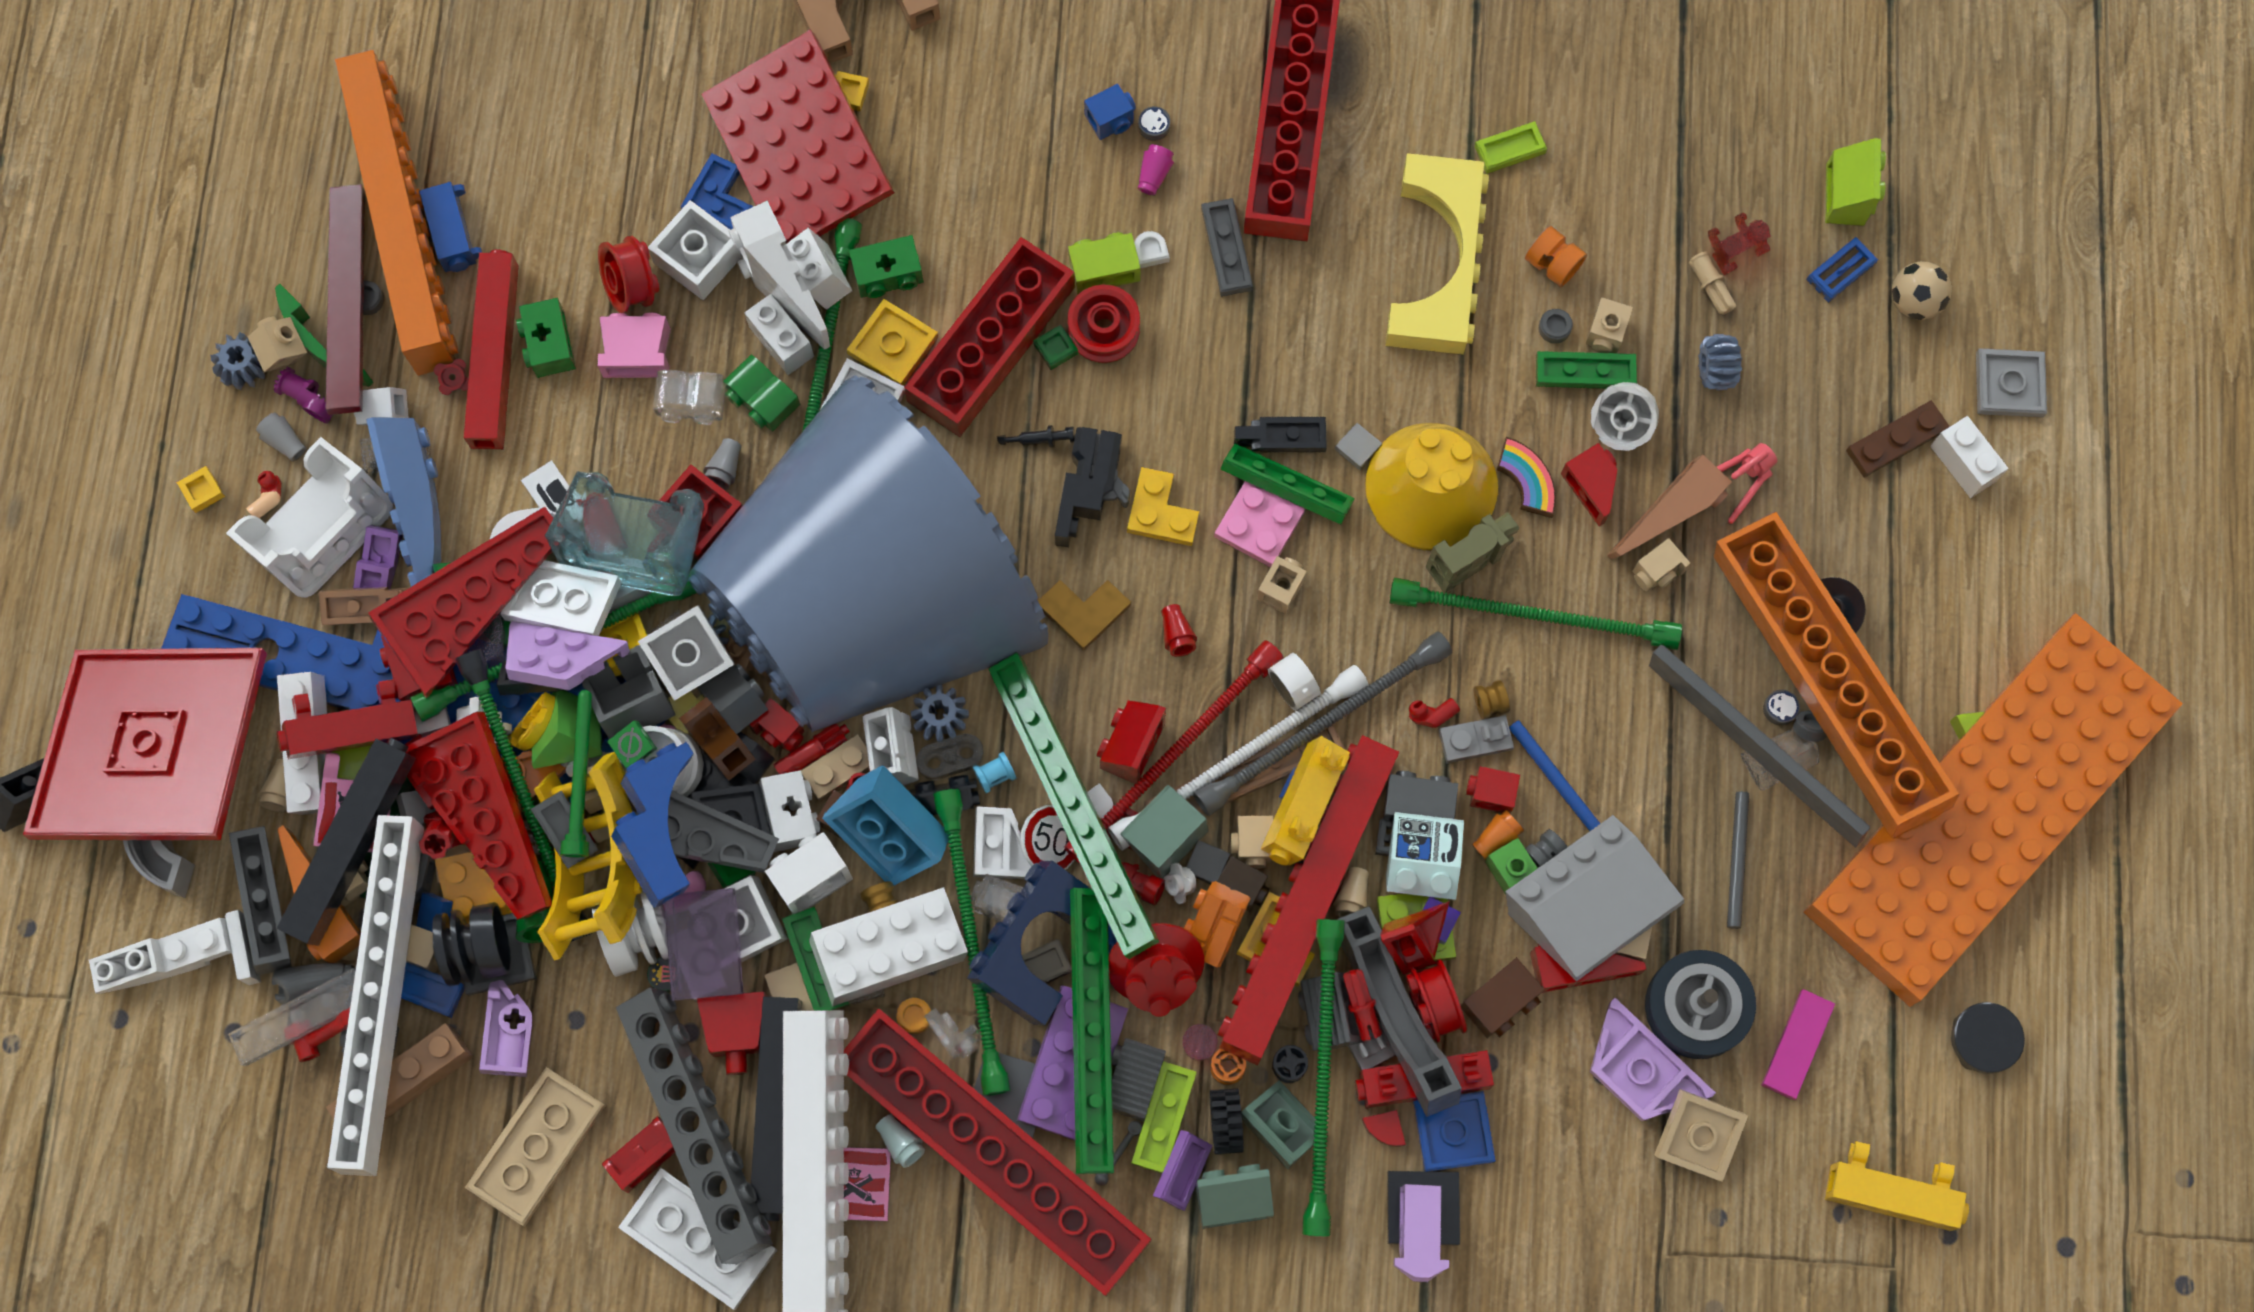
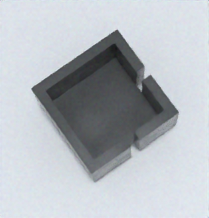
[582,645,676,739]

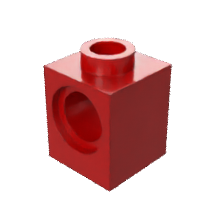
[1466,766,1520,814]

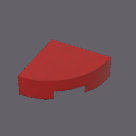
[1362,1110,1406,1147]

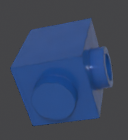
[1084,83,1136,140]

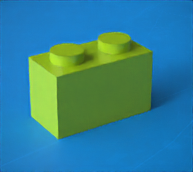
[1068,232,1141,294]

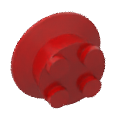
[1109,923,1205,1017]

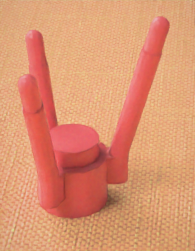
[1717,443,1777,524]

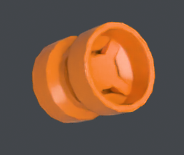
[1211,1049,1246,1086]

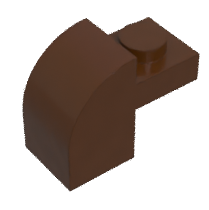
[679,697,756,781]

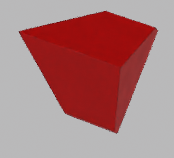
[1380,901,1450,975]

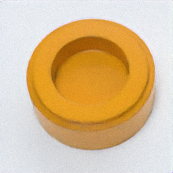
[896,998,932,1034]

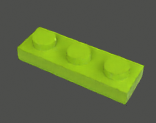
[1131,1061,1197,1174]

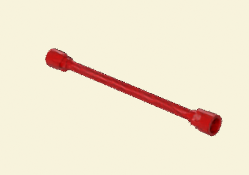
[1064,640,1284,865]

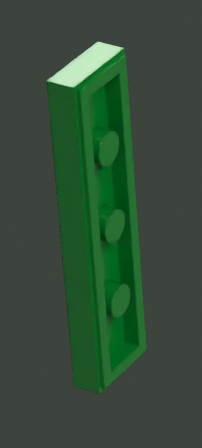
[1220,444,1355,525]

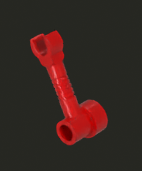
[285,1008,350,1062]

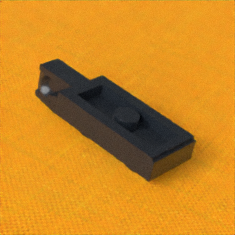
[1234,417,1327,453]

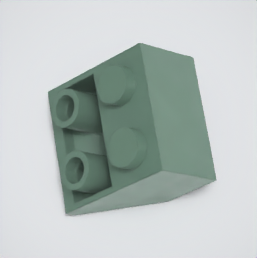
[1196,1164,1274,1229]

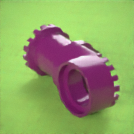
[273,367,333,424]

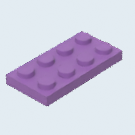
[1017,985,1128,1141]

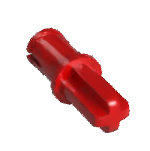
[1343,969,1382,1041]

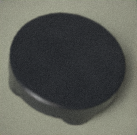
[1951,1002,2025,1074]

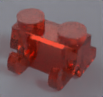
[1708,213,1771,275]

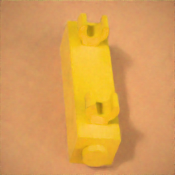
[1261,736,1350,866]
[1824,1141,1969,1231]

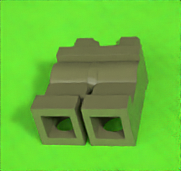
[1426,512,1519,593]

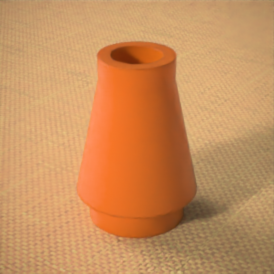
[1472,810,1524,860]

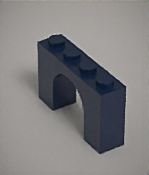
[967,860,1090,1025]

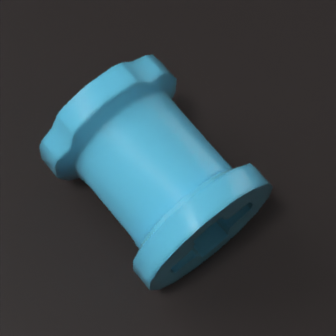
[973,752,1017,793]

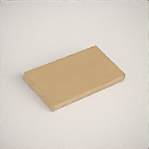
[465,1067,606,1227]

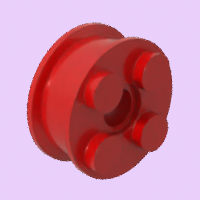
[598,236,659,313]
[1068,284,1140,363]
[1406,959,1467,1043]

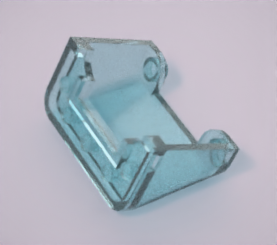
[545,471,704,596]

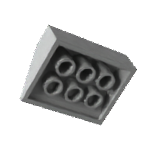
[1505,815,1684,981]

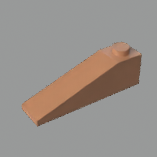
[1607,455,1732,560]

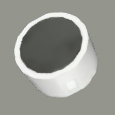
[1268,653,1321,711]

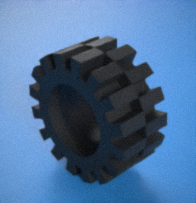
[1210,1088,1244,1155]

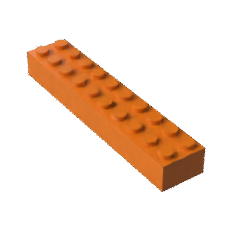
[335,50,459,376]
[1714,512,1959,838]

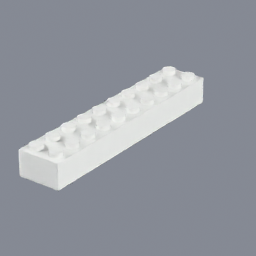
[783,1010,849,1312]

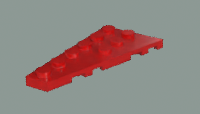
[368,507,564,698]
[406,711,552,920]

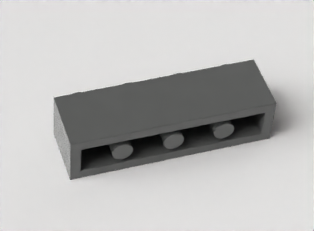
[229,826,292,976]

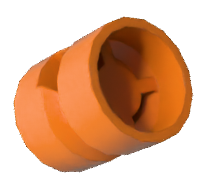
[1525,226,1587,287]

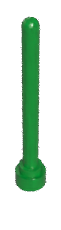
[560,690,592,858]

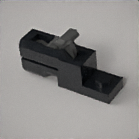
[1055,427,1130,548]

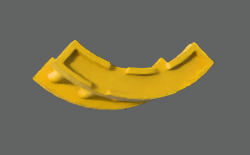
[534,752,642,961]

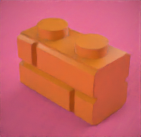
[1184,881,1251,968]

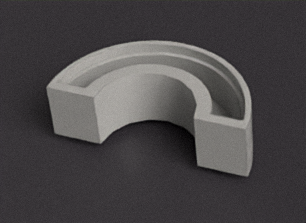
[123,840,195,898]

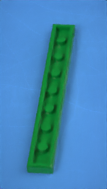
[1070,888,1114,1174]

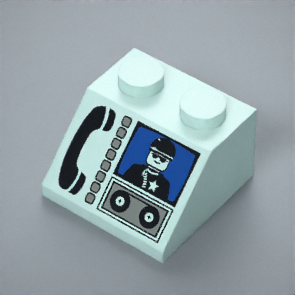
[1386,812,1464,900]

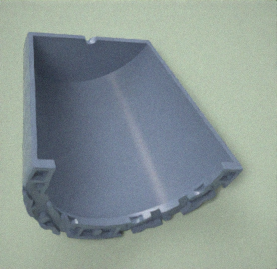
[688,376,1049,732]

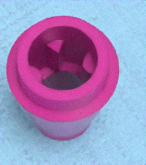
[1137,144,1174,196]

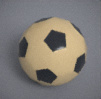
[1892,261,1952,320]

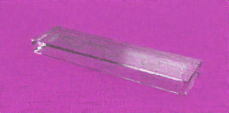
[228,968,356,1067]

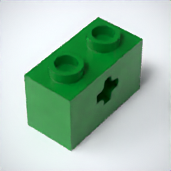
[849,235,924,298]
[516,297,576,378]

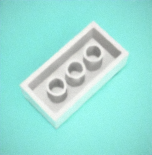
[809,887,968,1006]

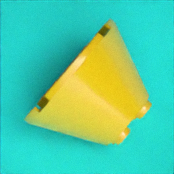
[1365,423,1498,551]

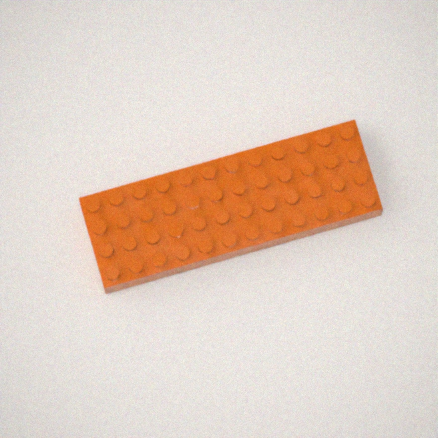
[1803,613,2183,1007]

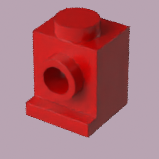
[749,698,805,752]

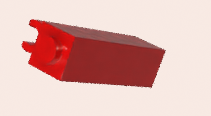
[277,679,418,760]
[1355,1050,1494,1109]

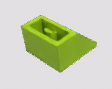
[1825,138,1886,226]

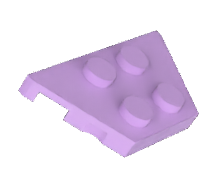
[506,621,630,690]
[1590,998,1716,1121]

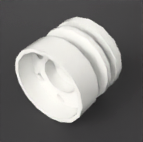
[592,890,673,977]

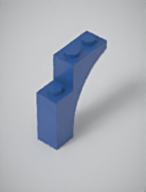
[611,742,694,909]

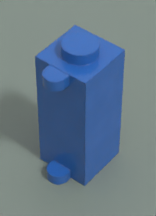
[419,182,482,272]

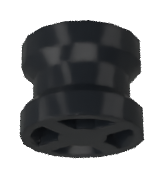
[1272,1045,1308,1083]

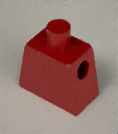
[697,991,768,1075]

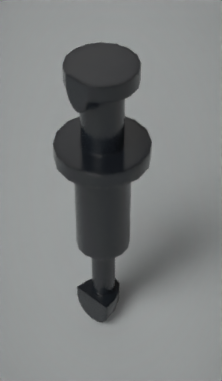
[996,425,1075,447]

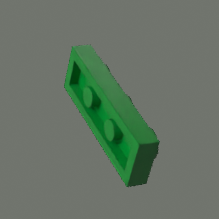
[1536,351,1637,389]
[782,907,850,1011]

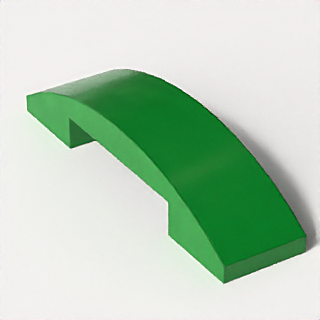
[275,284,374,387]

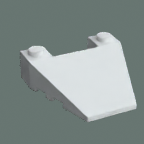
[728,201,830,350]

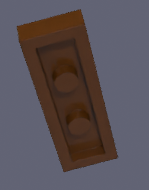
[1846,400,1950,478]

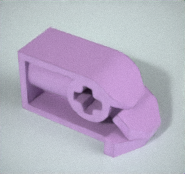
[479,980,532,1077]
[1394,1184,1449,1282]

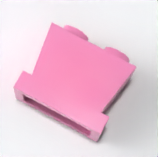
[598,313,671,378]

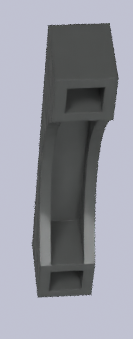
[1338,906,1462,1117]

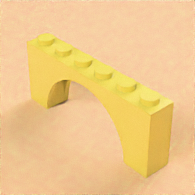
[1385,153,1489,355]

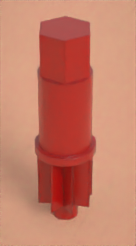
[773,723,850,774]

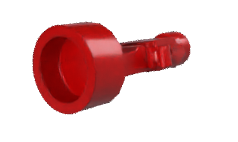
[1121,862,1165,905]

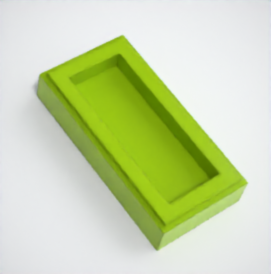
[1474,121,1547,174]

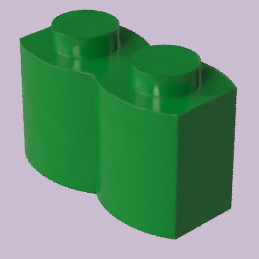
[723,354,801,432]

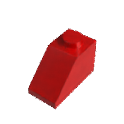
[1561,443,1618,527]

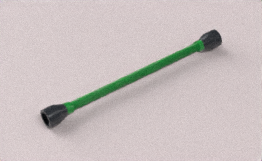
[455,649,592,942]

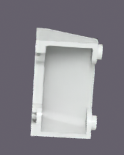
[226,437,393,598]

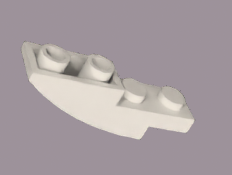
[89,918,232,994]

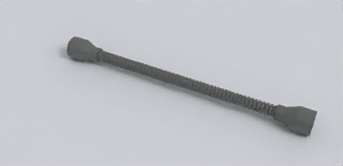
[1193,631,1453,816]

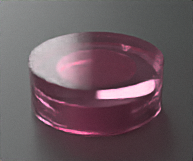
[1182,1024,1218,1061]

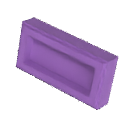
[1153,1130,1213,1211]

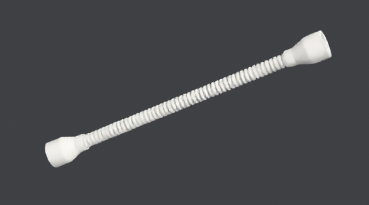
[1107,665,1369,851]

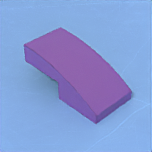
[353,525,403,589]

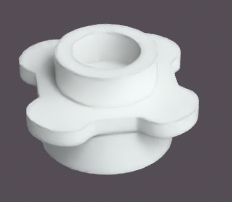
[1163,863,1196,904]

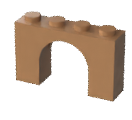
[794,0,941,64]

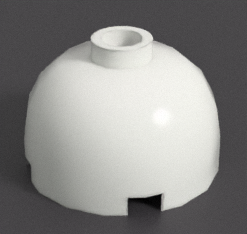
[1591,382,1659,451]

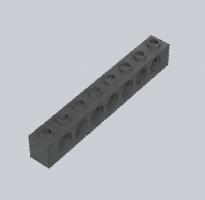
[616,987,773,1265]

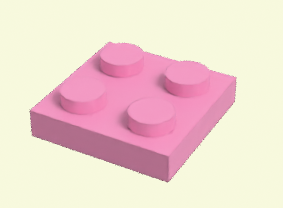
[1214,481,1305,567]

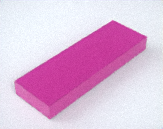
[1761,989,1835,1100]

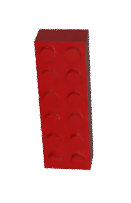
[904,237,1075,437]

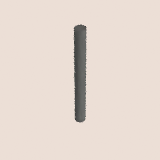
[1727,791,1750,929]

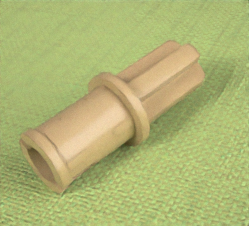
[1688,251,1736,315]

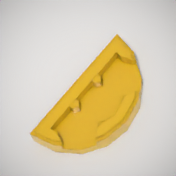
[508,692,555,751]

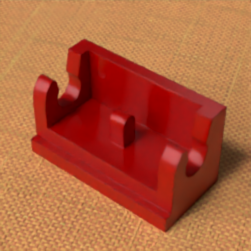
[602,1116,676,1193]

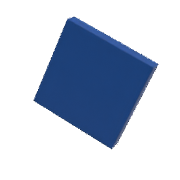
[1413,1091,1496,1172]

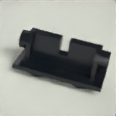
[909,775,980,816]

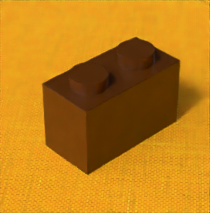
[1461,957,1544,1039]

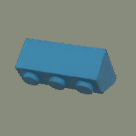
[822,765,948,886]

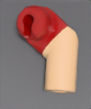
[246,471,282,518]

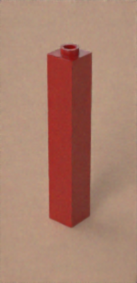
[464,249,519,450]

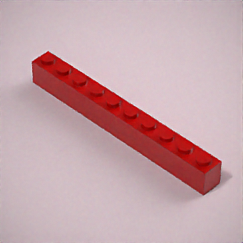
[1217,735,1399,1066]

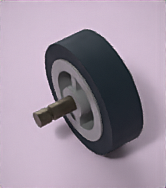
[1645,950,1756,1059]

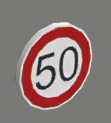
[1020,805,1075,870]

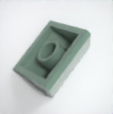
[1120,785,1209,879]
[1241,1080,1316,1170]

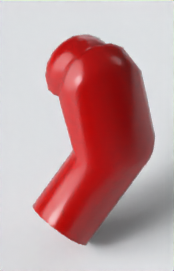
[1409,698,1460,728]

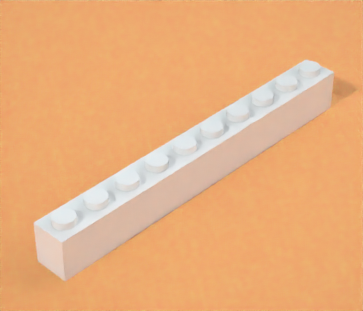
[327,815,424,1176]

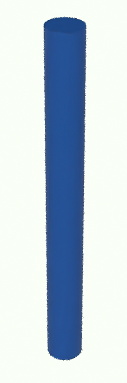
[1509,720,1601,832]

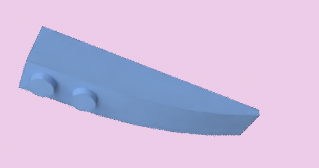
[366,417,441,587]

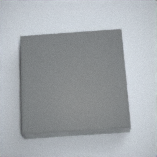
[1976,348,2047,417]

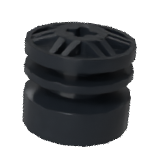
[432,902,511,987]

